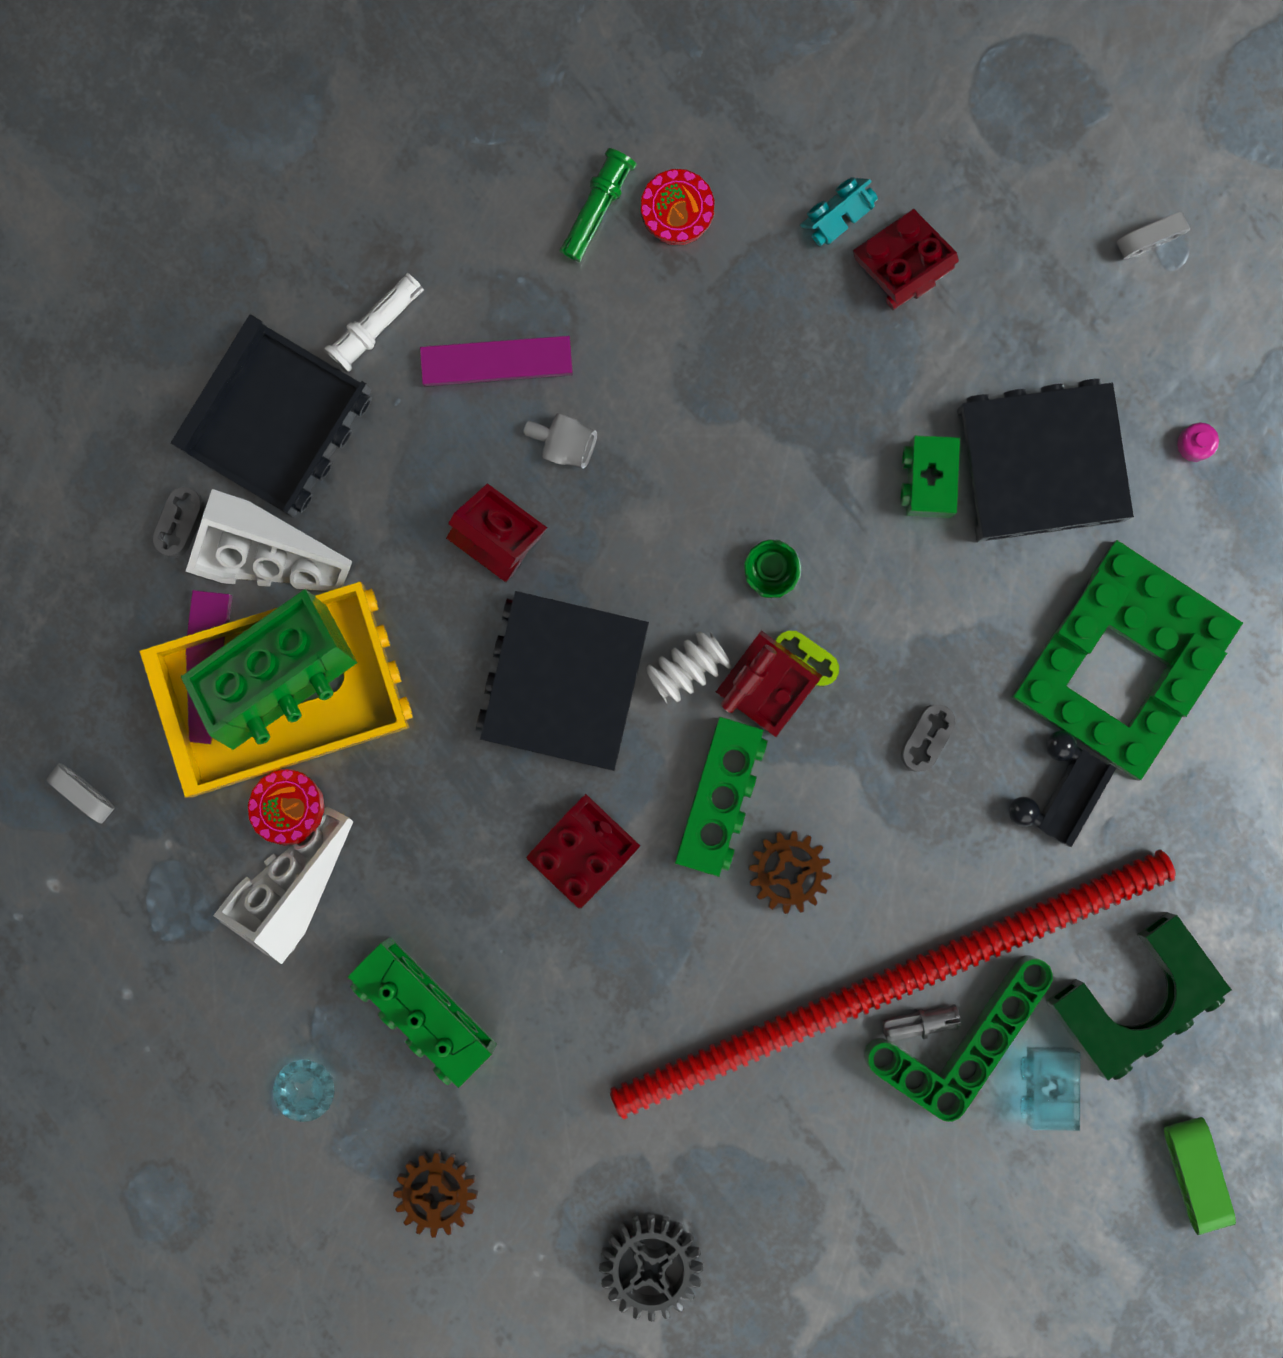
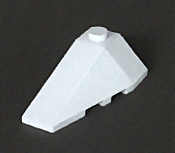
[185,489,352,591]

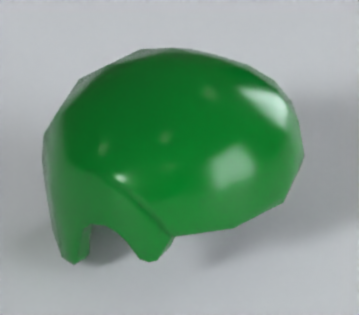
[744,540,802,598]

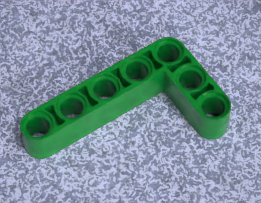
[864,956,1053,1122]

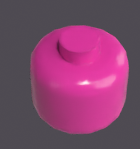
[1177,422,1219,462]

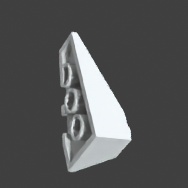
[213,806,353,964]

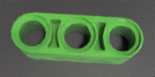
[1164,1117,1236,1235]

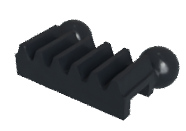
[1009,731,1116,847]

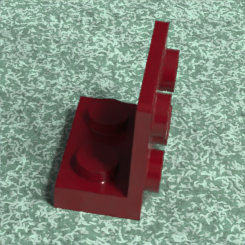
[526,794,640,909]

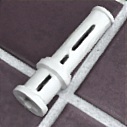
[324,273,424,373]

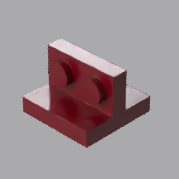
[446,483,548,582]

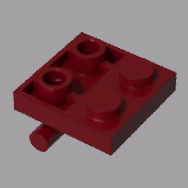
[853,209,959,310]
[715,630,822,737]

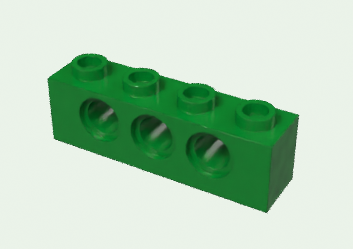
[675,717,768,877]

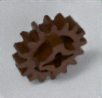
[748,830,832,914]
[393,1150,478,1238]

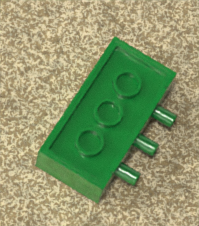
[181,589,358,750]
[348,937,497,1088]

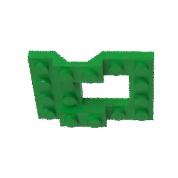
[1012,540,1243,780]

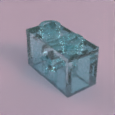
[1020,1047,1080,1131]

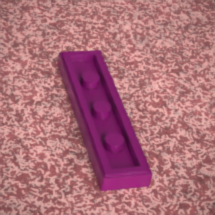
[420,336,573,387]
[186,590,233,744]

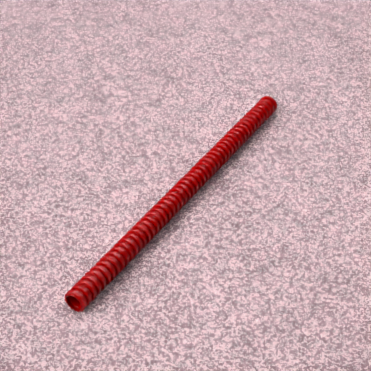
[610,849,1176,1120]

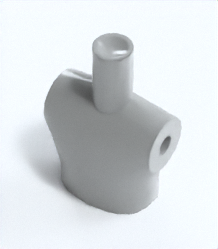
[524,413,597,468]

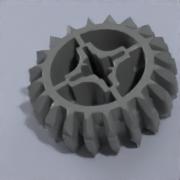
[599,1213,703,1322]

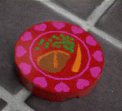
[641,169,715,245]
[248,769,324,846]

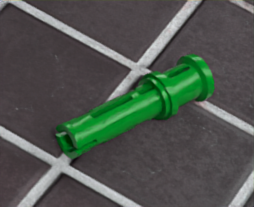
[559,148,637,262]

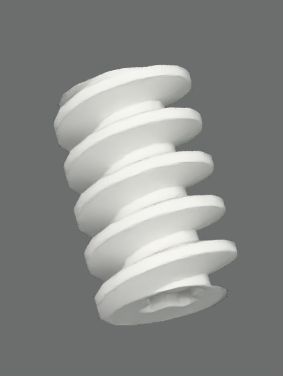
[645,631,732,704]

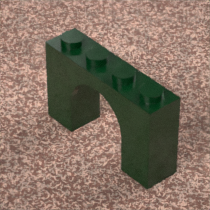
[1046,912,1232,1081]

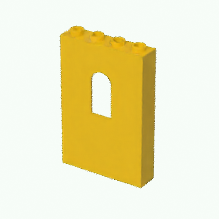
[140,581,413,798]

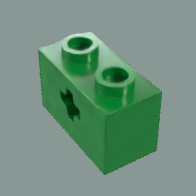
[900,435,960,518]

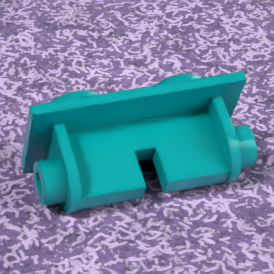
[800,177,878,247]

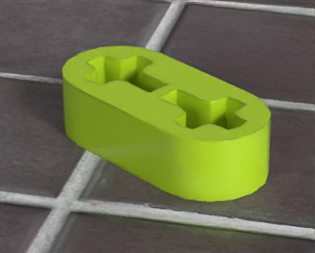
[775,630,839,687]

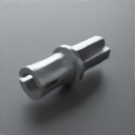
[883,1004,961,1042]

